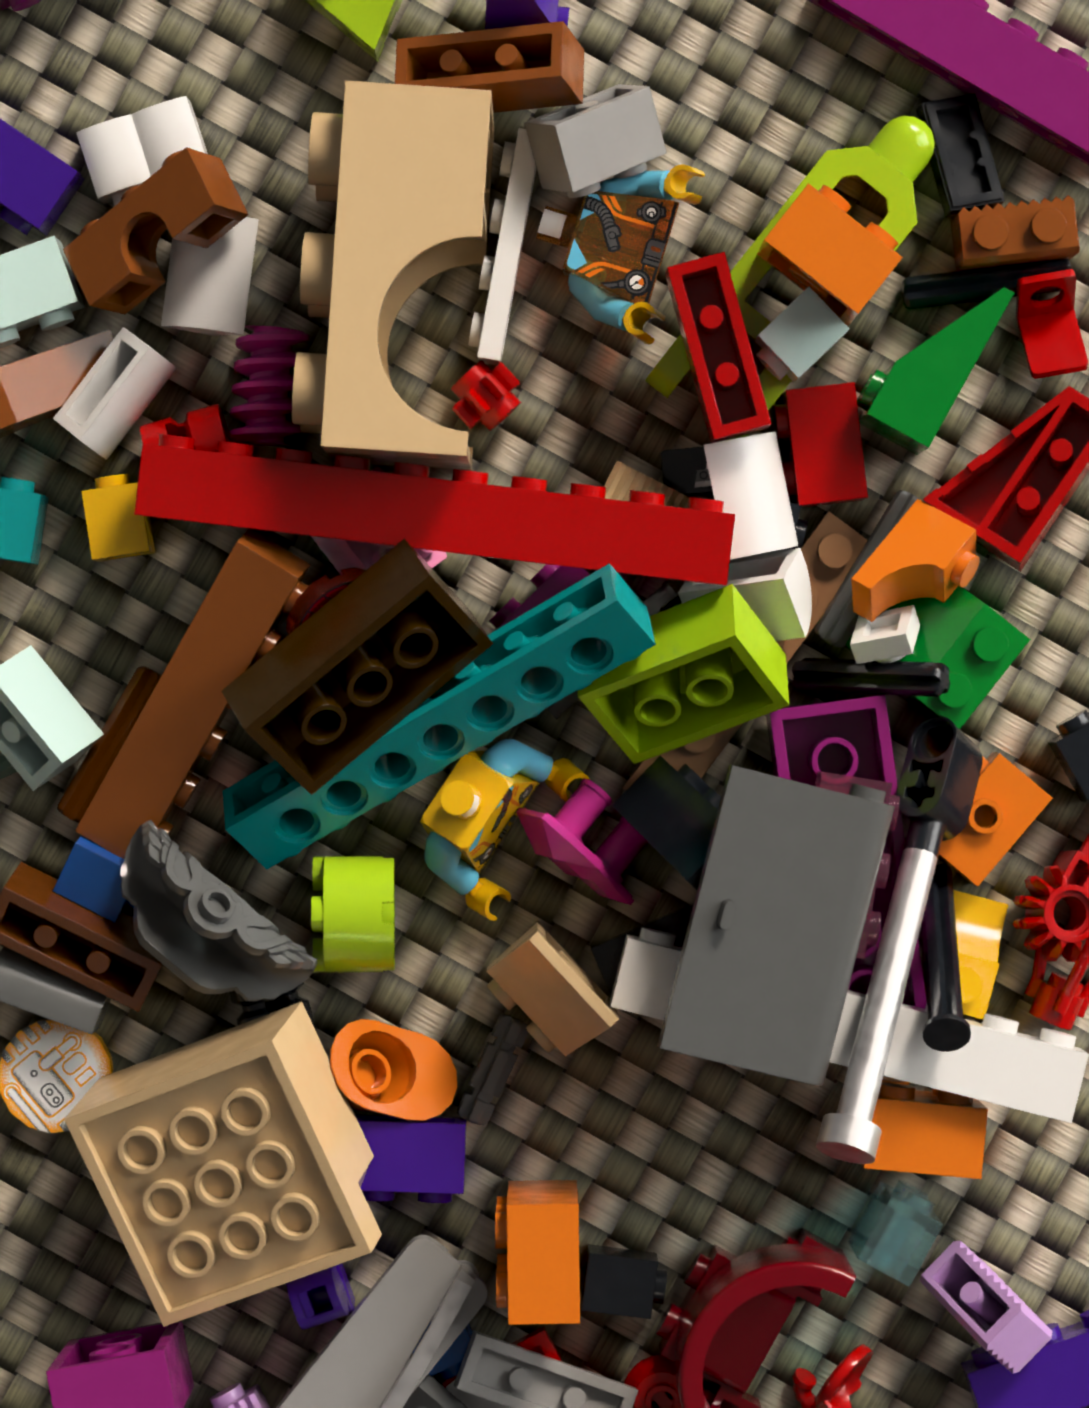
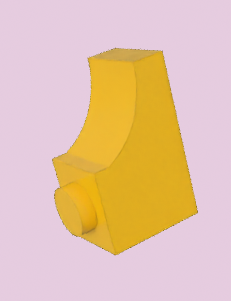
[925,889,1009,1020]

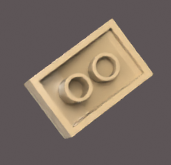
[486,920,619,1057]

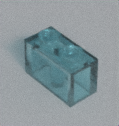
[848,1180,943,1287]

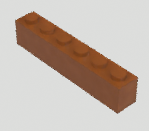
[75,529,311,859]

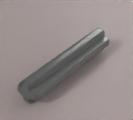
[815,490,921,648]

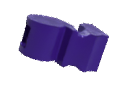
[286,1263,355,1330]

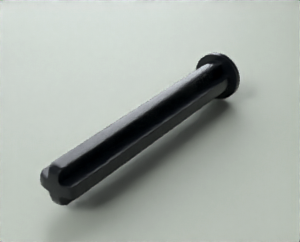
[922,863,971,1052]

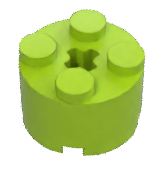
[311,856,395,973]

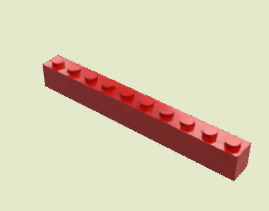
[134,434,735,586]

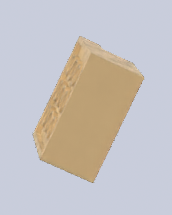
[64,1001,382,1327]

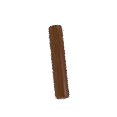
[57,666,162,823]

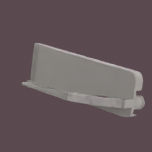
[276,1235,488,1408]

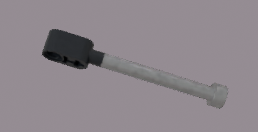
[816,716,983,1164]

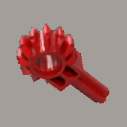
[1012,834,1089,962]

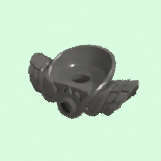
[119,820,318,1001]

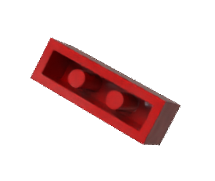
[665,251,772,443]

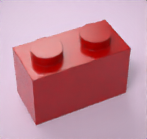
[773,382,868,508]

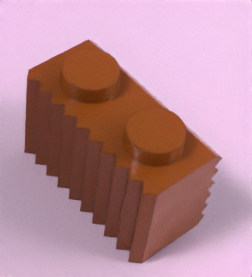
[951,195,1080,271]

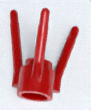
[1024,905,1089,1030]

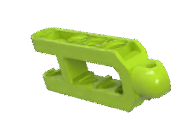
[645,116,935,440]

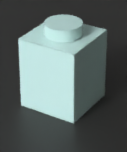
[755,287,850,383]

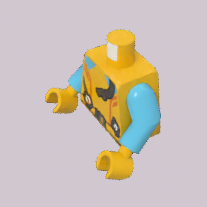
[420,739,590,921]

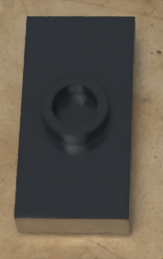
[916,93,1005,218]

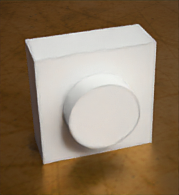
[850,605,920,664]

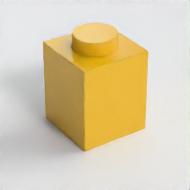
[81,474,155,562]

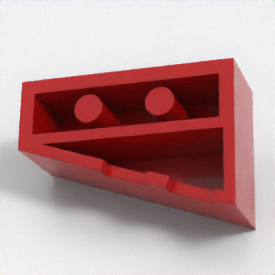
[922,386,1089,572]

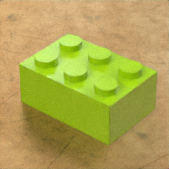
[578,584,790,764]

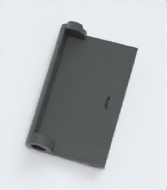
[657,764,895,1086]

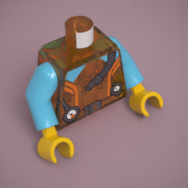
[536,164,705,345]

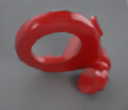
[792,1344,873,1408]

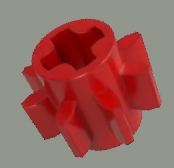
[451,360,521,431]

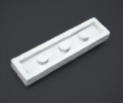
[468,128,537,365]

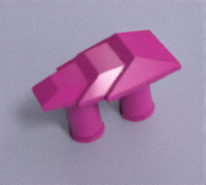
[516,778,649,905]

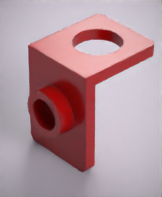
[1016,269,1088,379]

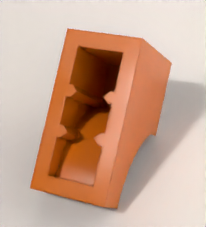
[851,499,980,622]

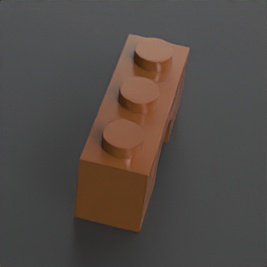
[63,147,249,315]

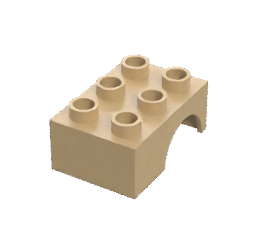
[292,80,495,471]

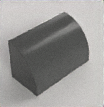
[0,946,111,1035]

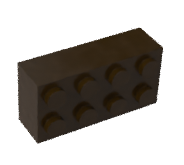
[221,539,493,795]

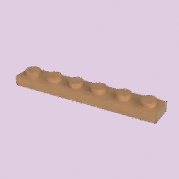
[622,511,867,790]

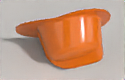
[330,1019,458,1121]

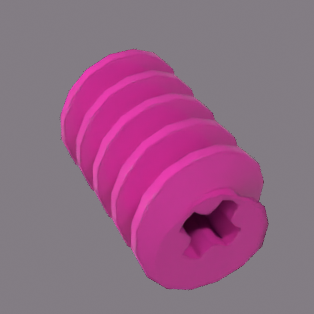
[228,325,310,447]

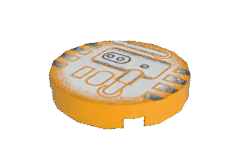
[0,1019,114,1133]

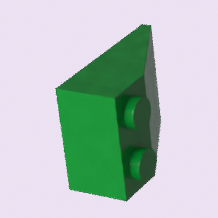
[857,287,1014,455]
[816,586,1031,729]

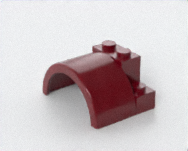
[655,1228,856,1408]

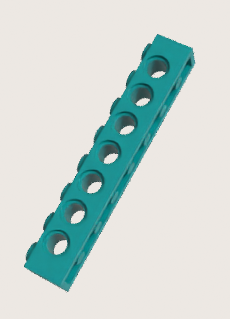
[222,563,656,870]

